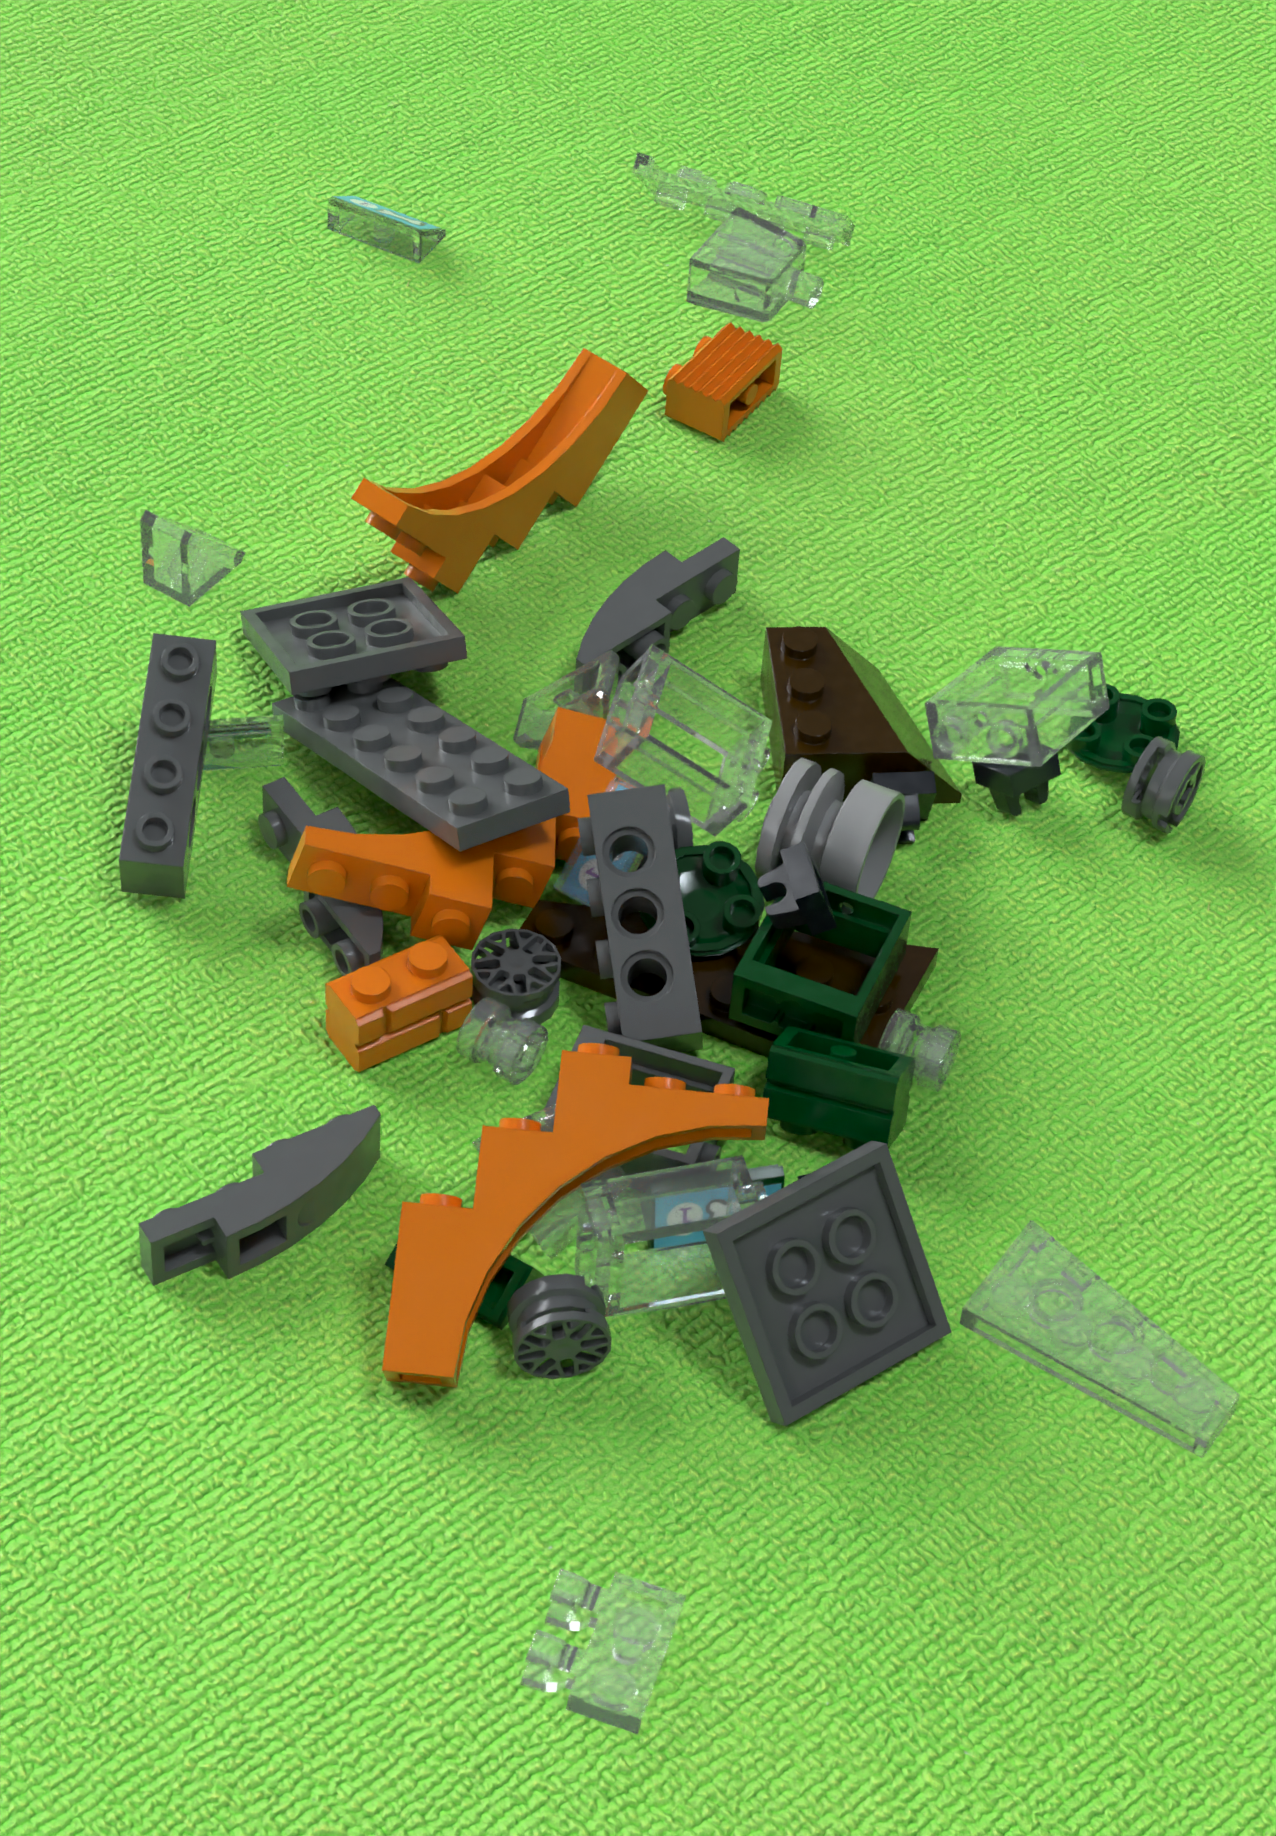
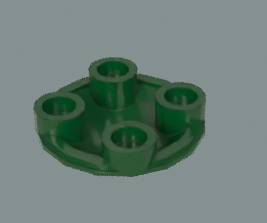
[1060,683,1180,774]
[639,841,765,958]

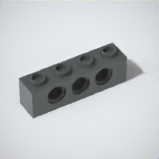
[119,633,217,899]
[578,784,703,1053]

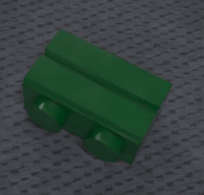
[763,1025,916,1150]

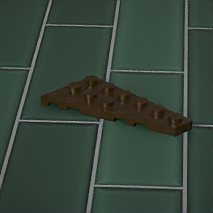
[520,900,939,1058]

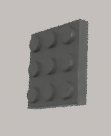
[240,577,467,697]
[703,1141,951,1426]

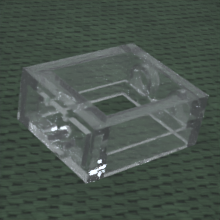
[594,644,773,837]
[925,646,1110,767]
[574,1155,767,1320]

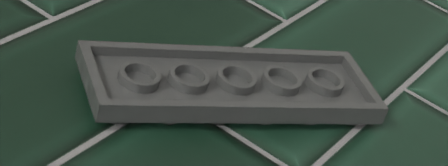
[272,677,570,852]

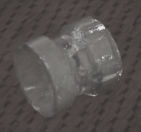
[456,997,548,1085]
[878,1008,961,1092]

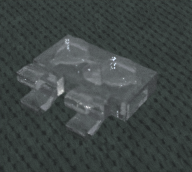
[521,1568,686,1734]

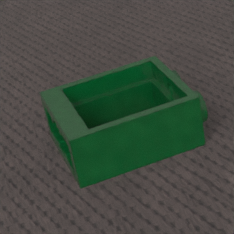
[729,881,912,1043]

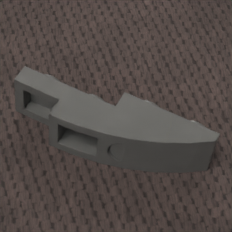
[574,537,740,708]
[258,777,383,976]
[138,1105,381,1286]

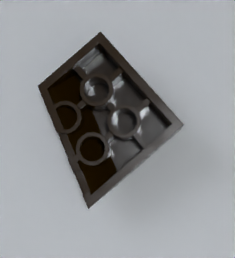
[760,626,962,804]

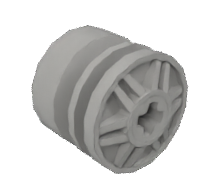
[755,757,905,908]

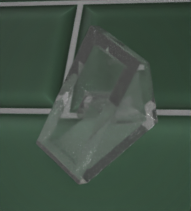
[140,510,246,607]
[513,649,620,750]

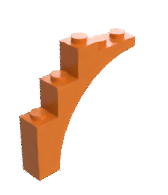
[351,348,648,594]
[287,707,616,950]
[382,1043,769,1388]

